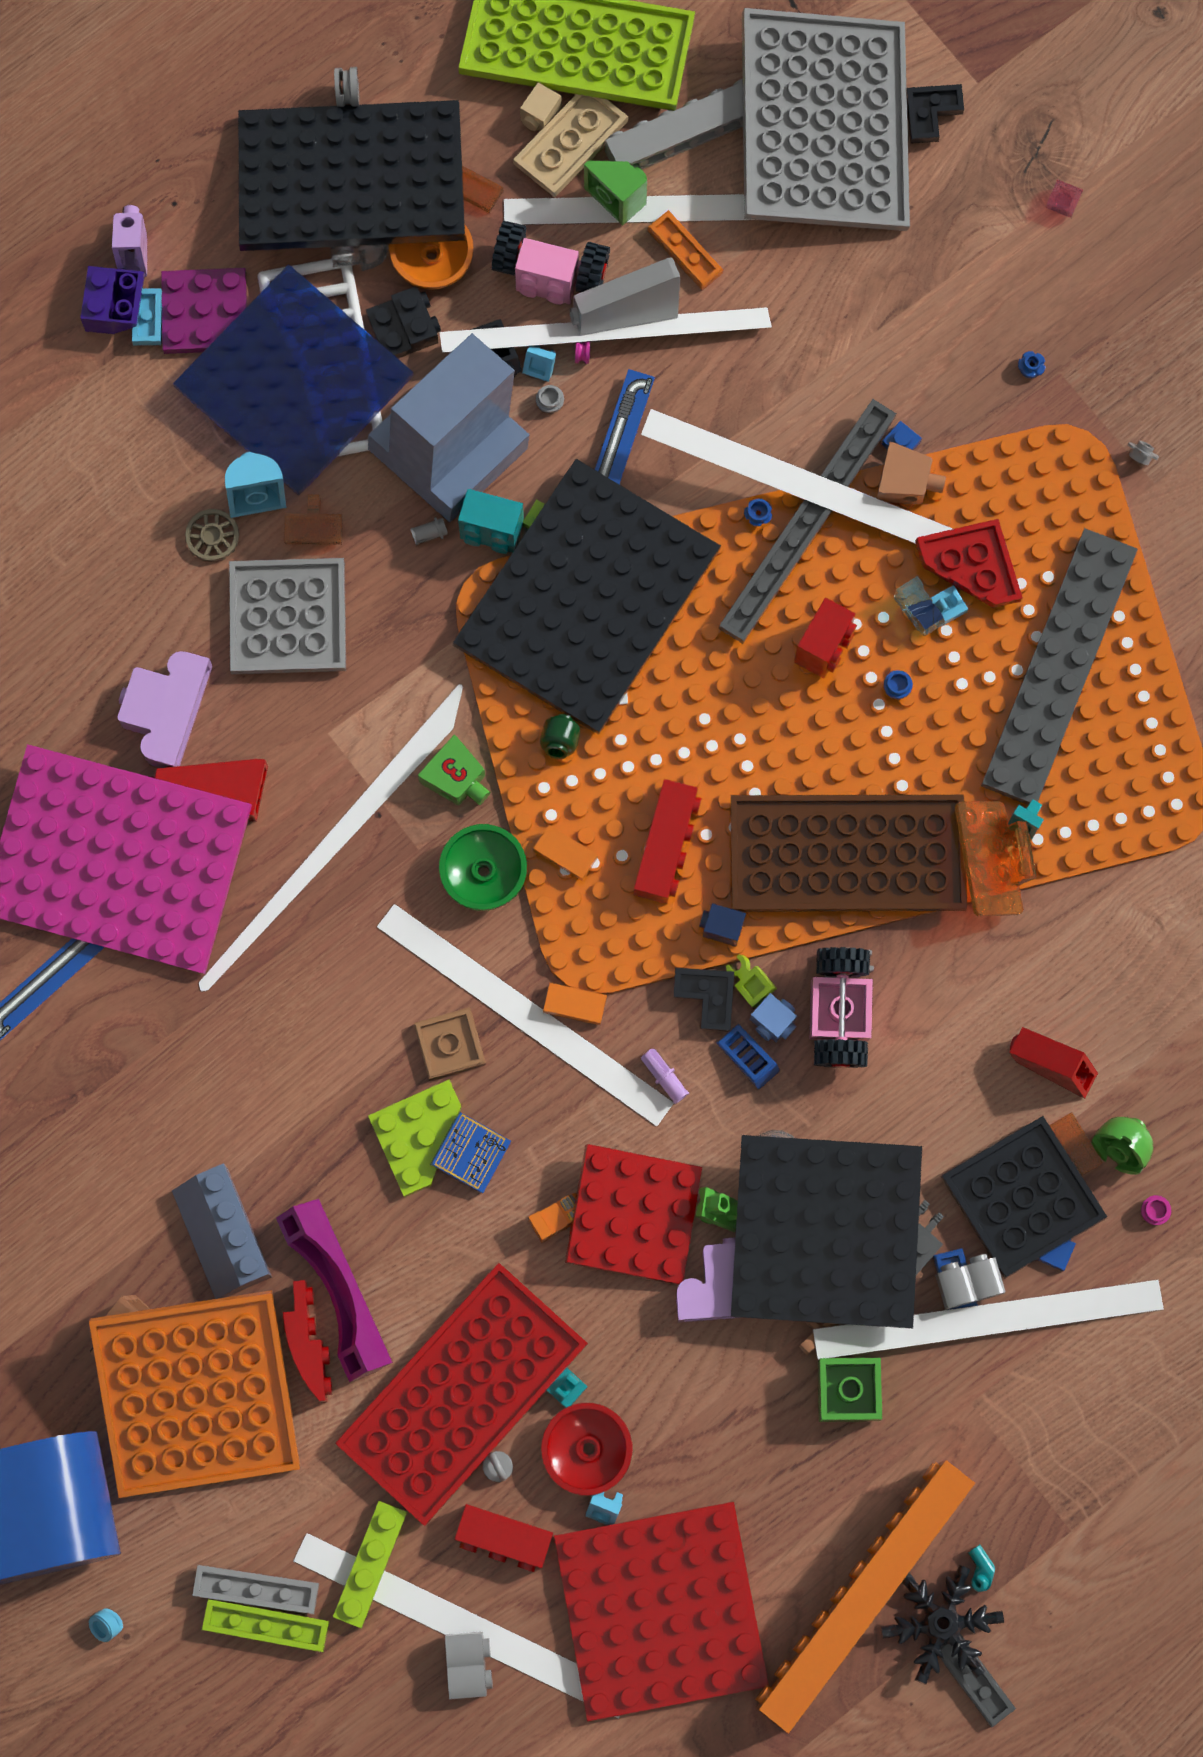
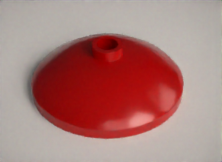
[541,1403,633,1495]

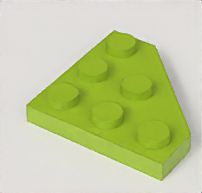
[368,1080,462,1198]

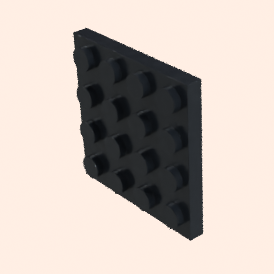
[941,1116,1108,1279]

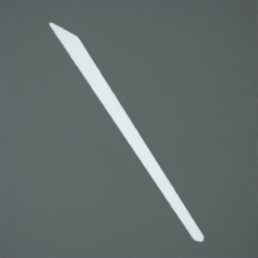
[199,684,463,991]

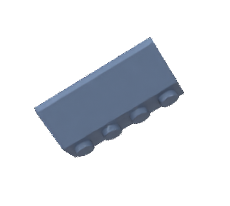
[172,1163,272,1299]

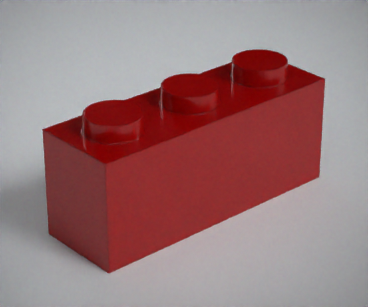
[454,1504,554,1572]

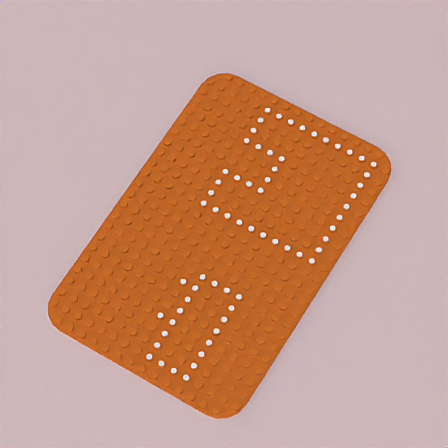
[456,424,1203,994]

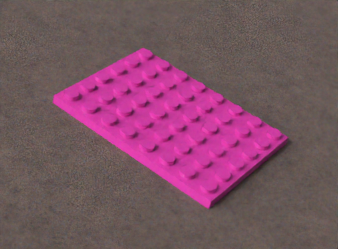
[0,744,252,974]

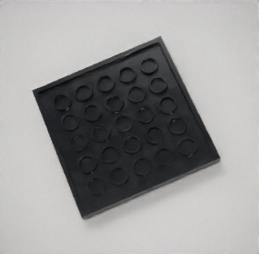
[731,1135,922,1329]

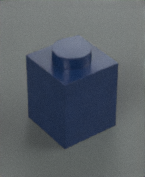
[699,903,746,947]

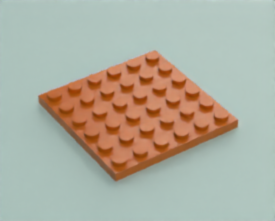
[89,1290,300,1498]

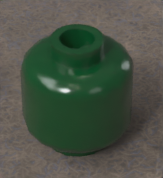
[540,714,580,759]

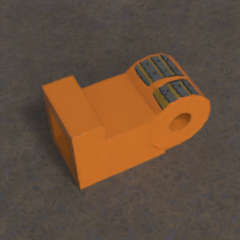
[528,1192,577,1243]

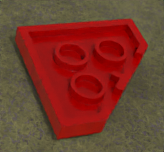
[915,519,1023,608]

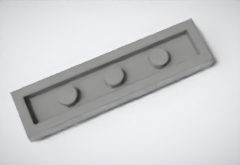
[192,1565,319,1614]

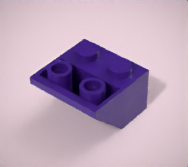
[80,266,145,334]

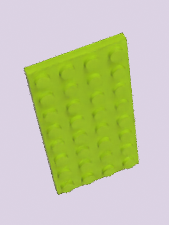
[458,0,695,111]

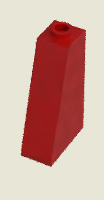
[151,759,268,822]

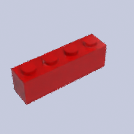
[633,779,702,904]

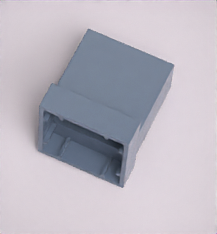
[368,333,530,522]

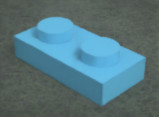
[132,288,162,346]

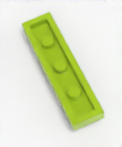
[333,1501,407,1629]
[202,1599,329,1652]

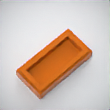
[533,825,598,881]
[543,983,607,1025]

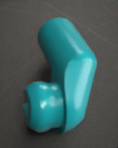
[968,1544,995,1592]

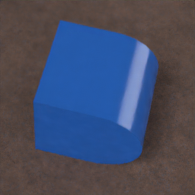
[0,1431,121,1585]

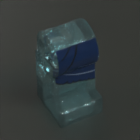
[894,576,945,636]

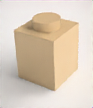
[520,82,562,132]

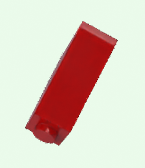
[1009,1027,1098,1099]

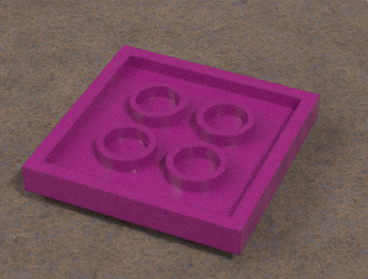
[161,268,248,354]

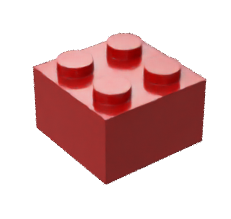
[794,597,857,679]

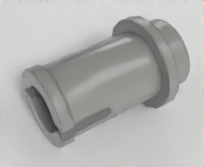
[410,517,448,546]

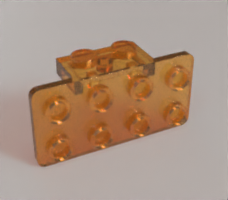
[955,801,1037,916]

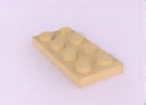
[513,94,628,198]

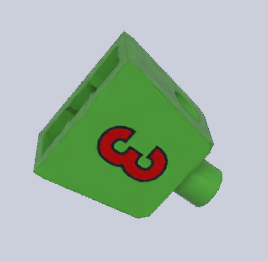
[418,735,490,805]

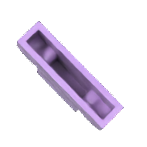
[118,651,213,768]
[676,1238,742,1323]

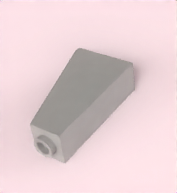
[570,257,680,335]

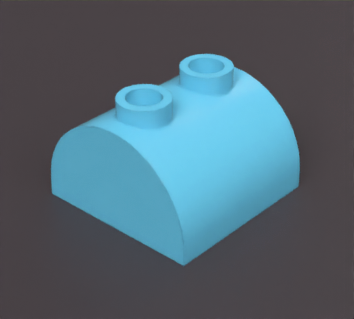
[225,452,287,518]

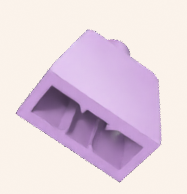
[112,205,147,277]

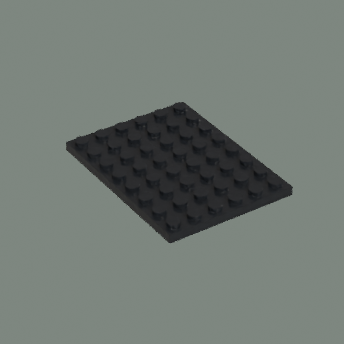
[238,100,465,251]
[453,459,721,735]

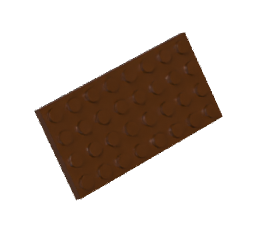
[730,795,967,912]

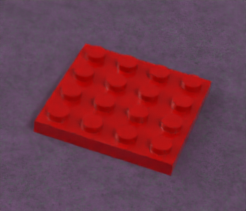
[565,1144,702,1285]

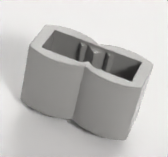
[935,1254,1006,1310]
[445,1632,493,1699]

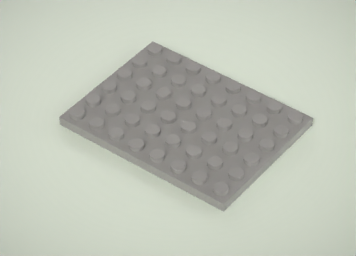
[742,8,910,231]

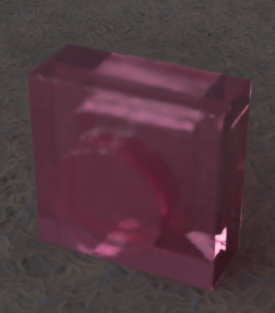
[1046,179,1083,218]

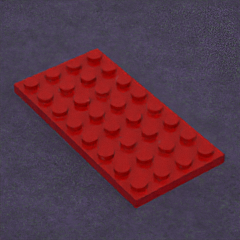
[335,1263,588,1526]

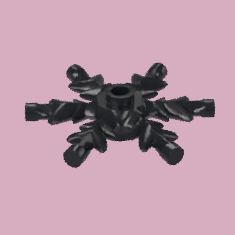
[881,1565,1004,1685]

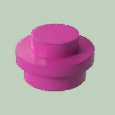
[1141,1195,1171,1226]

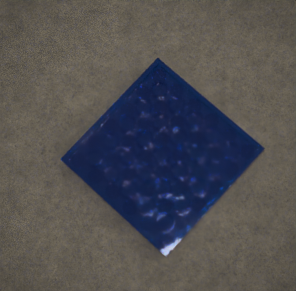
[173,264,414,496]

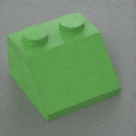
[584,161,647,226]

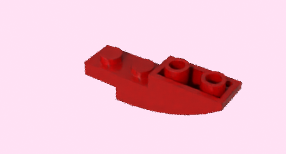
[283,1280,332,1403]

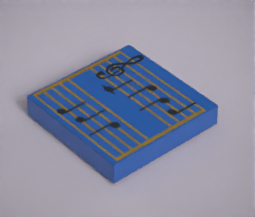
[430,1112,511,1193]

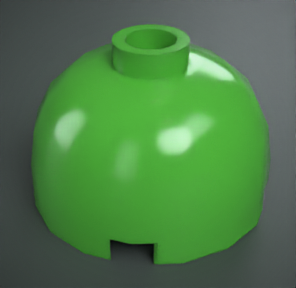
[1092,1117,1153,1175]

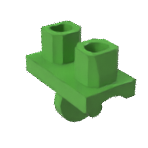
[695,1187,738,1232]

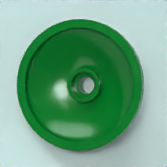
[439,824,527,911]

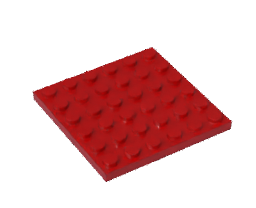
[554,1502,769,1721]

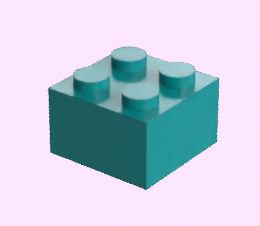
[458,489,524,554]

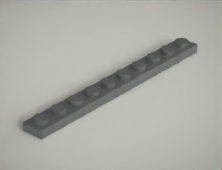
[719,399,897,644]

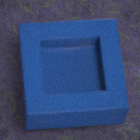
[881,421,922,450]

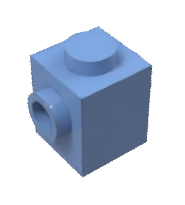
[750,993,797,1043]

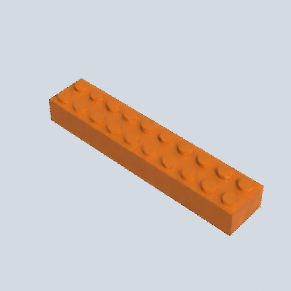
[755,1460,975,1734]

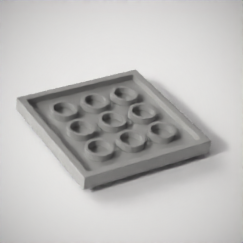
[229,558,346,674]

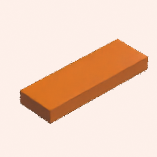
[647,210,723,290]

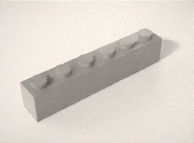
[605,79,743,170]

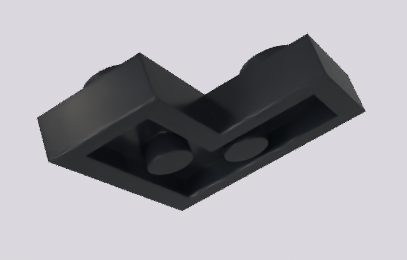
[907,84,964,144]
[674,968,734,1031]

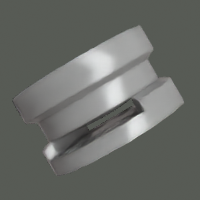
[334,67,360,107]

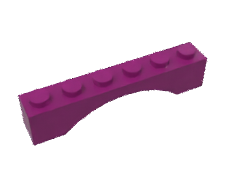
[276,1199,393,1382]

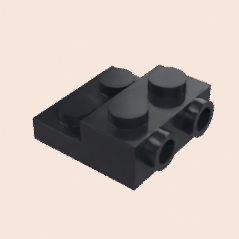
[365,286,441,363]

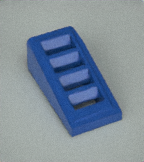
[717,1024,780,1090]

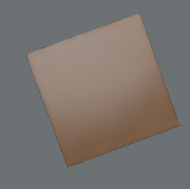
[414,1007,486,1081]

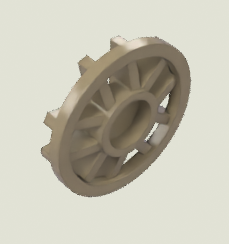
[185,509,239,561]

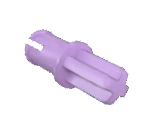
[641,1048,689,1104]

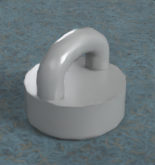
[483,1451,513,1482]

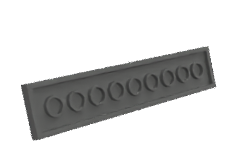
[981,528,1138,805]

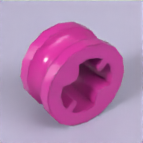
[575,341,591,364]

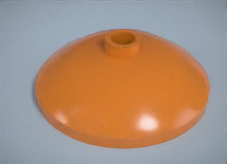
[389,225,473,289]

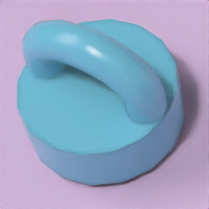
[89,1608,123,1642]

